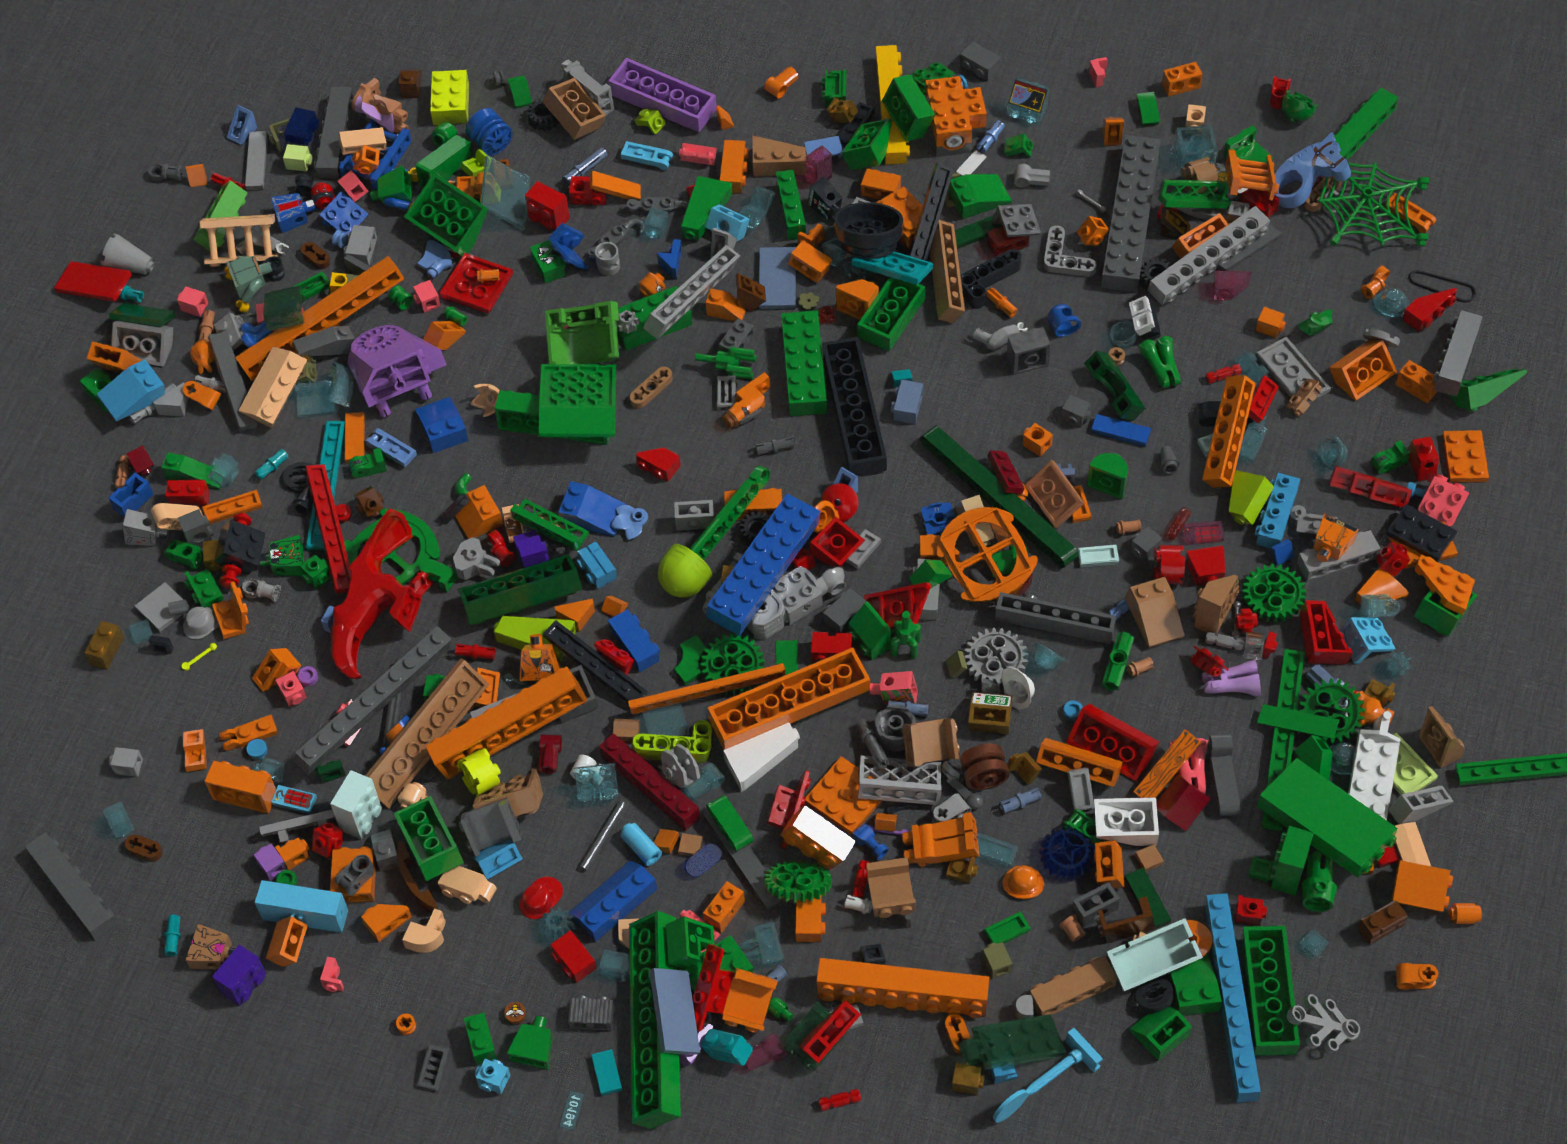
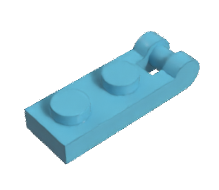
[621,141,673,170]

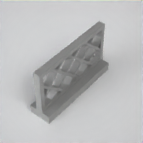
[858,756,941,805]

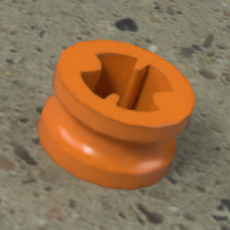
[396,1013,416,1035]

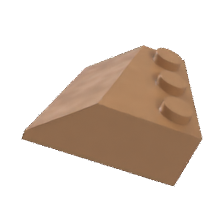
[1193,575,1240,635]
[473,767,543,818]

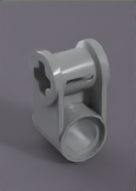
[932,793,971,824]

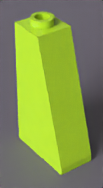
[493,616,576,663]

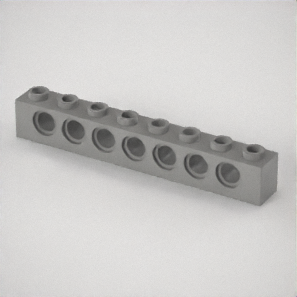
[1147,206,1271,305]
[643,245,740,339]

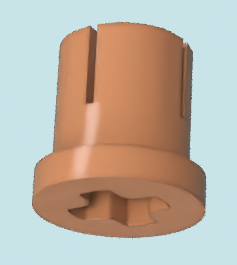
[1059,914,1086,943]

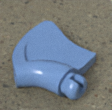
[417,240,452,279]

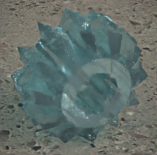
[539,906,575,941]

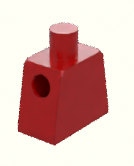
[1408,436,1439,482]
[1185,546,1225,586]

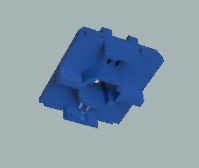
[921,502,955,536]

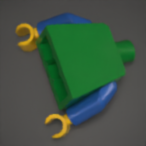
[370,166,419,210]

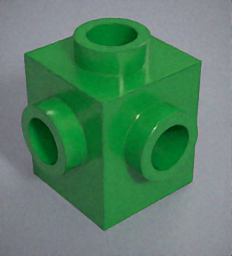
[300,555,331,590]

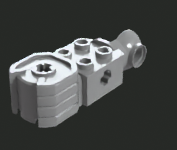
[747,566,845,640]

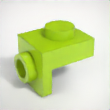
[634,109,666,134]
[460,149,491,177]

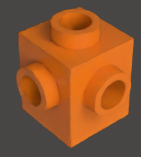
[352,145,380,174]
[1077,216,1110,246]

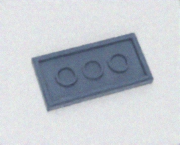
[759,247,796,309]
[650,968,700,1055]

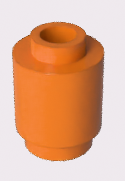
[1449,903,1482,924]

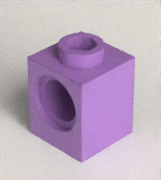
[254,844,287,881]

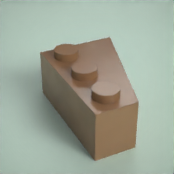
[752,135,807,177]

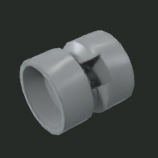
[595,242,620,276]

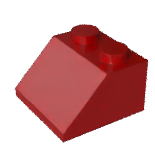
[809,516,865,567]

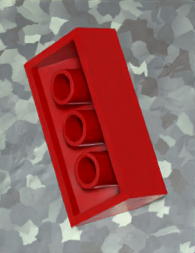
[1066,703,1159,781]

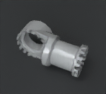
[242,578,281,602]

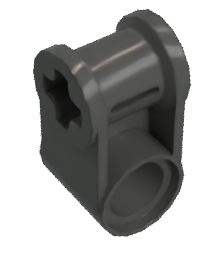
[335,855,374,896]

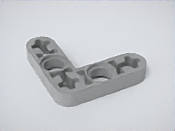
[1044,226,1096,277]

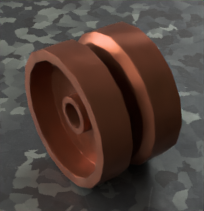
[960,744,1010,790]

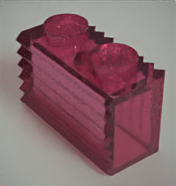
[805,145,832,184]

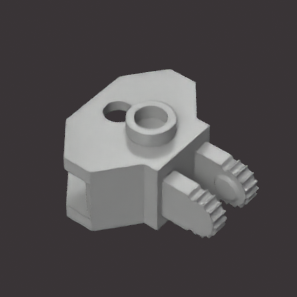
[453,537,500,580]
[660,744,700,788]

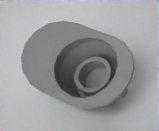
[183,606,218,640]

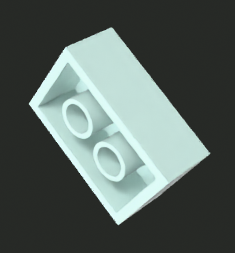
[330,770,382,840]

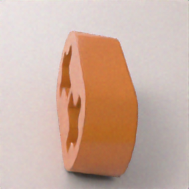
[945,1014,972,1055]

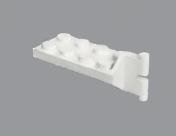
[1348,711,1400,820]

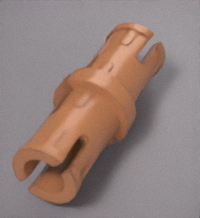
[198,310,215,341]

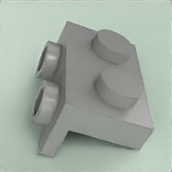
[214,312,246,351]

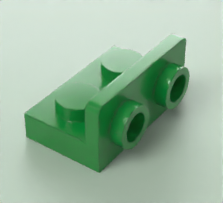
[184,569,224,608]

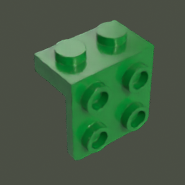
[1223,125,1273,162]

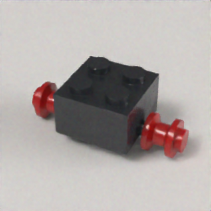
[214,513,265,589]

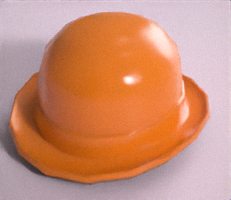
[813,500,839,534]
[1002,865,1044,899]

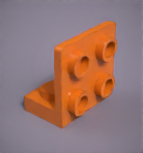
[212,582,249,639]

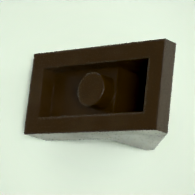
[1160,206,1191,239]

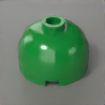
[1281,90,1318,123]

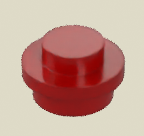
[335,504,352,522]

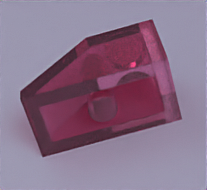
[1213,271,1252,300]

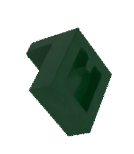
[314,760,346,783]

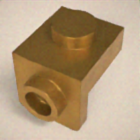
[1008,752,1042,784]

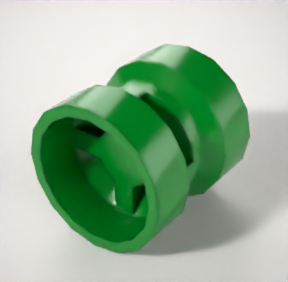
[388,285,413,310]

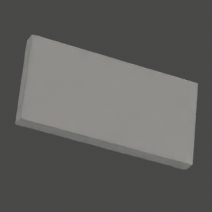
[1255,337,1331,403]

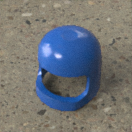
[1047,304,1082,337]

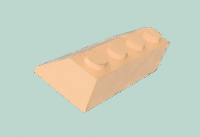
[238,347,307,428]

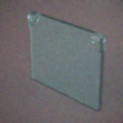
[481,155,530,230]

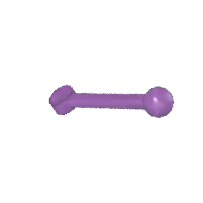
[868,825,908,838]

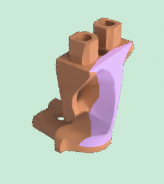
[352,78,408,134]

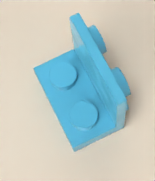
[1339,617,1395,664]

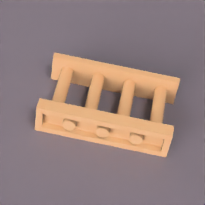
[200,214,279,267]

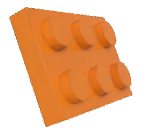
[1442,430,1489,483]

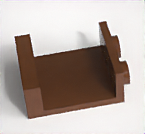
[1096,896,1156,943]

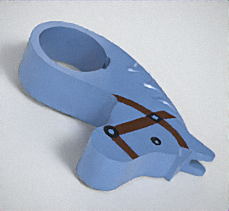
[1274,132,1351,208]

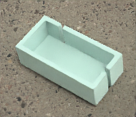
[1106,918,1203,992]

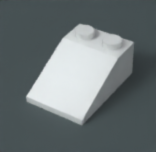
[1094,798,1159,846]

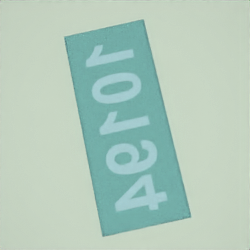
[559,1091,584,1130]

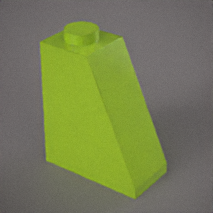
[1229,470,1274,525]

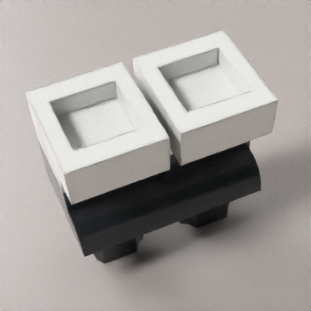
[1129,296,1161,340]

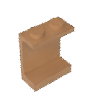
[902,718,960,766]
[866,857,916,918]

